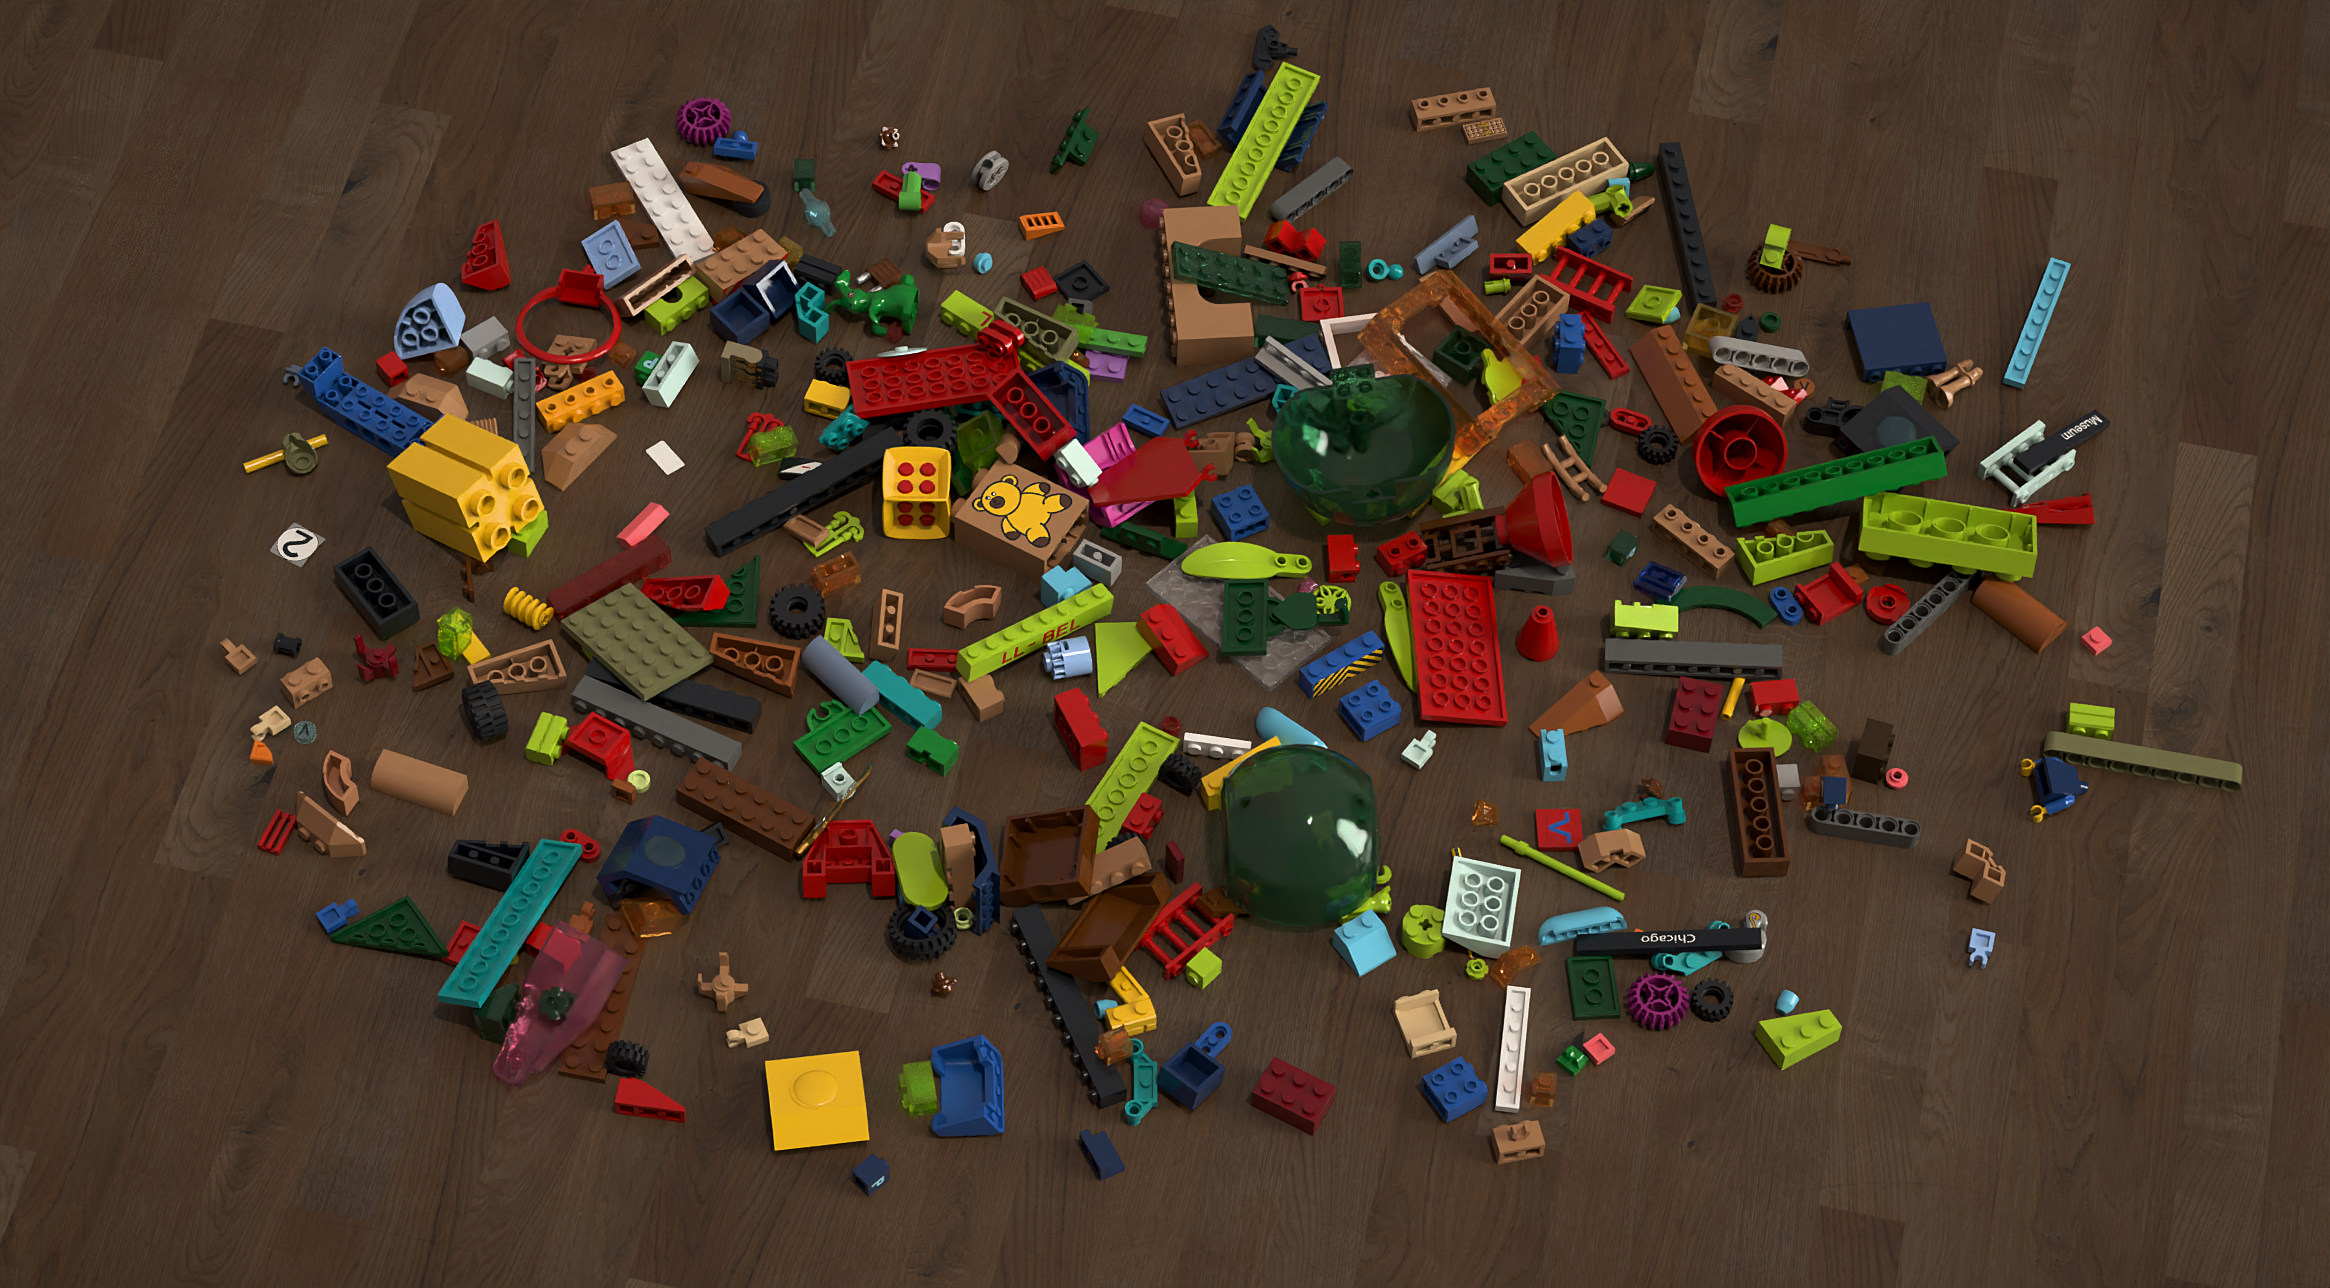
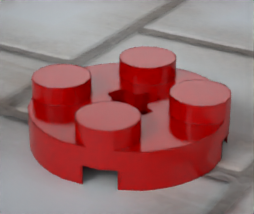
[1866,584,1910,626]

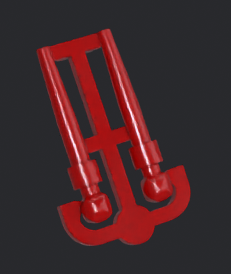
[736,413,784,463]

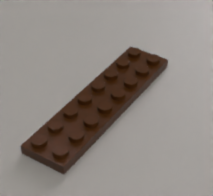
[559,914,652,1084]

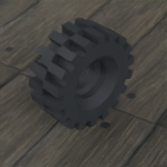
[770,583,825,640]

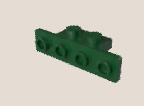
[1049,106,1100,174]
[1101,521,1188,563]

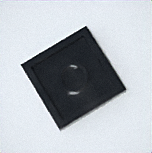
[1052,260,1110,301]

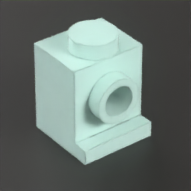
[821,762,856,802]

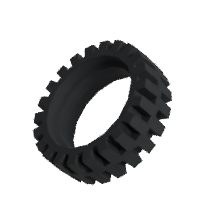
[888,902,957,960]

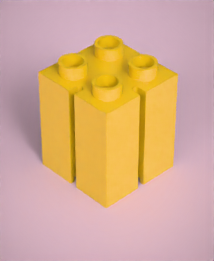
[386,413,544,563]

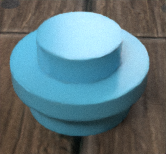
[974,252,992,273]

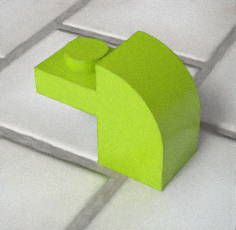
[1760,224,1792,269]

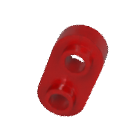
[1610,407,1652,436]
[559,829,601,863]

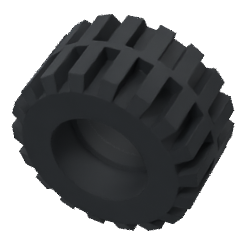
[903,409,958,456]
[462,680,509,741]

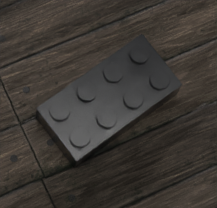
[333,546,420,640]

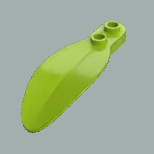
[1181,542,1312,580]
[1377,581,1417,693]

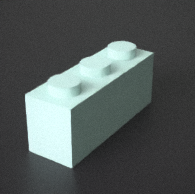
[642,341,699,408]

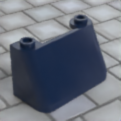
[1023,360,1090,457]

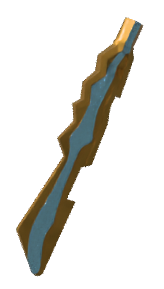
[794,762,873,857]

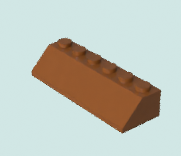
[1629,324,1718,446]

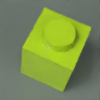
[1186,947,1222,990]

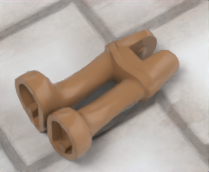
[1920,359,1983,410]

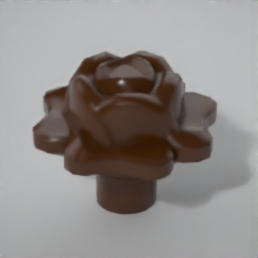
[878,125,900,150]
[1641,778,1663,799]
[931,971,957,996]

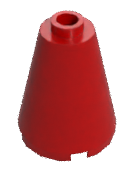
[1516,605,1560,662]

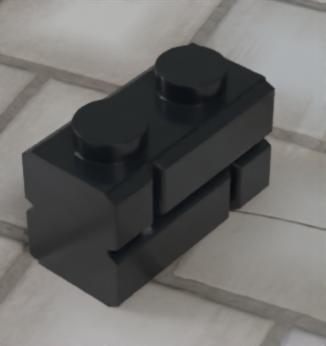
[793,254,842,296]

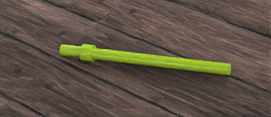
[1500,835,1625,902]

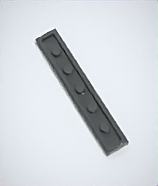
[513,358,536,475]

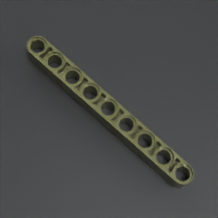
[2043,731,2243,792]

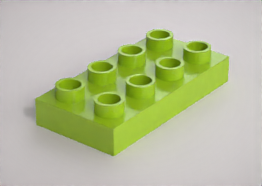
[1858,491,2037,581]

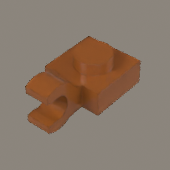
[563,901,595,945]

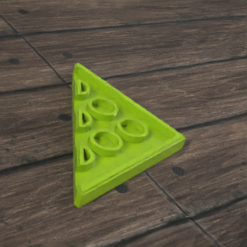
[1095,622,1153,698]

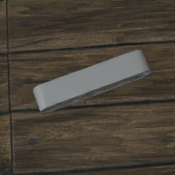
[1708,336,1809,377]

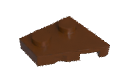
[612,217,660,251]
[1195,883,1257,918]

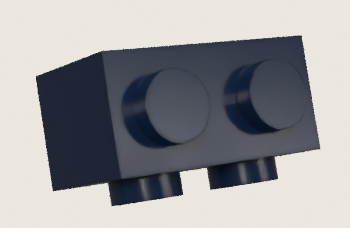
[1566,218,1613,258]

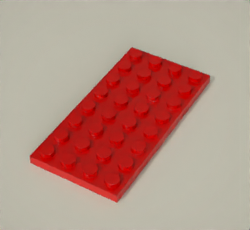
[846,343,1021,419]
[1405,569,1508,726]

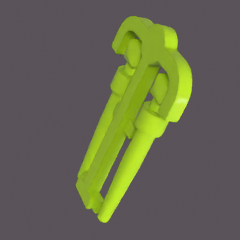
[803,511,864,558]

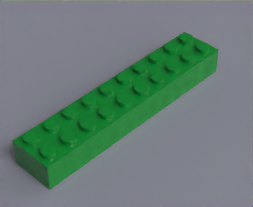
[1724,435,1947,527]

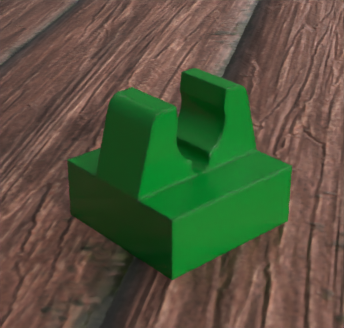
[1556,1045,1589,1078]

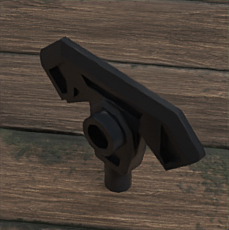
[1253,25,1298,71]

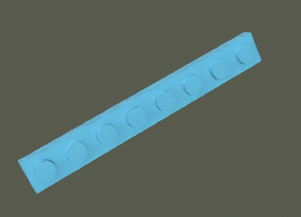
[2003,257,2071,389]

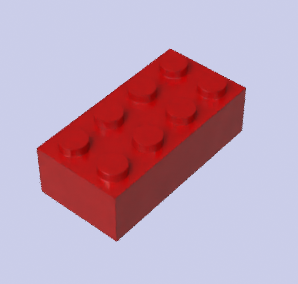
[986,366,1077,462]

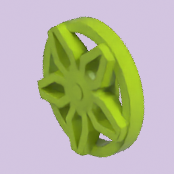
[1313,585,1351,614]

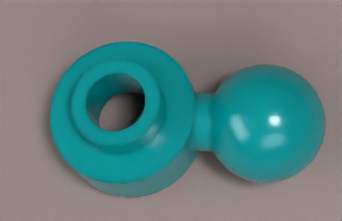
[1366,259,1403,281]

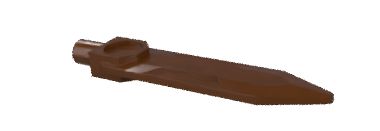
[1787,240,1853,266]

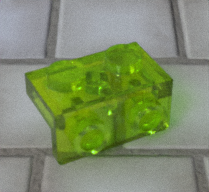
[1052,303,1099,345]

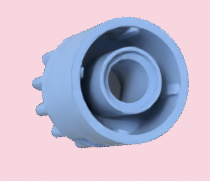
[1043,636,1092,680]

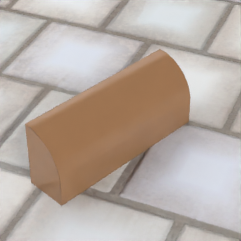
[615,253,696,317]
[371,749,469,816]

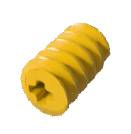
[503,587,554,630]

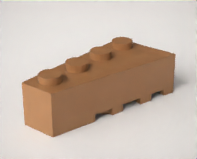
[940,823,976,912]

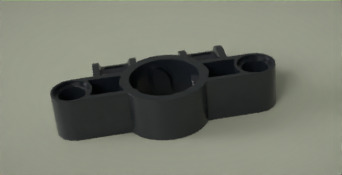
[1803,397,1910,447]

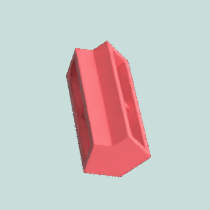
[616,502,670,553]

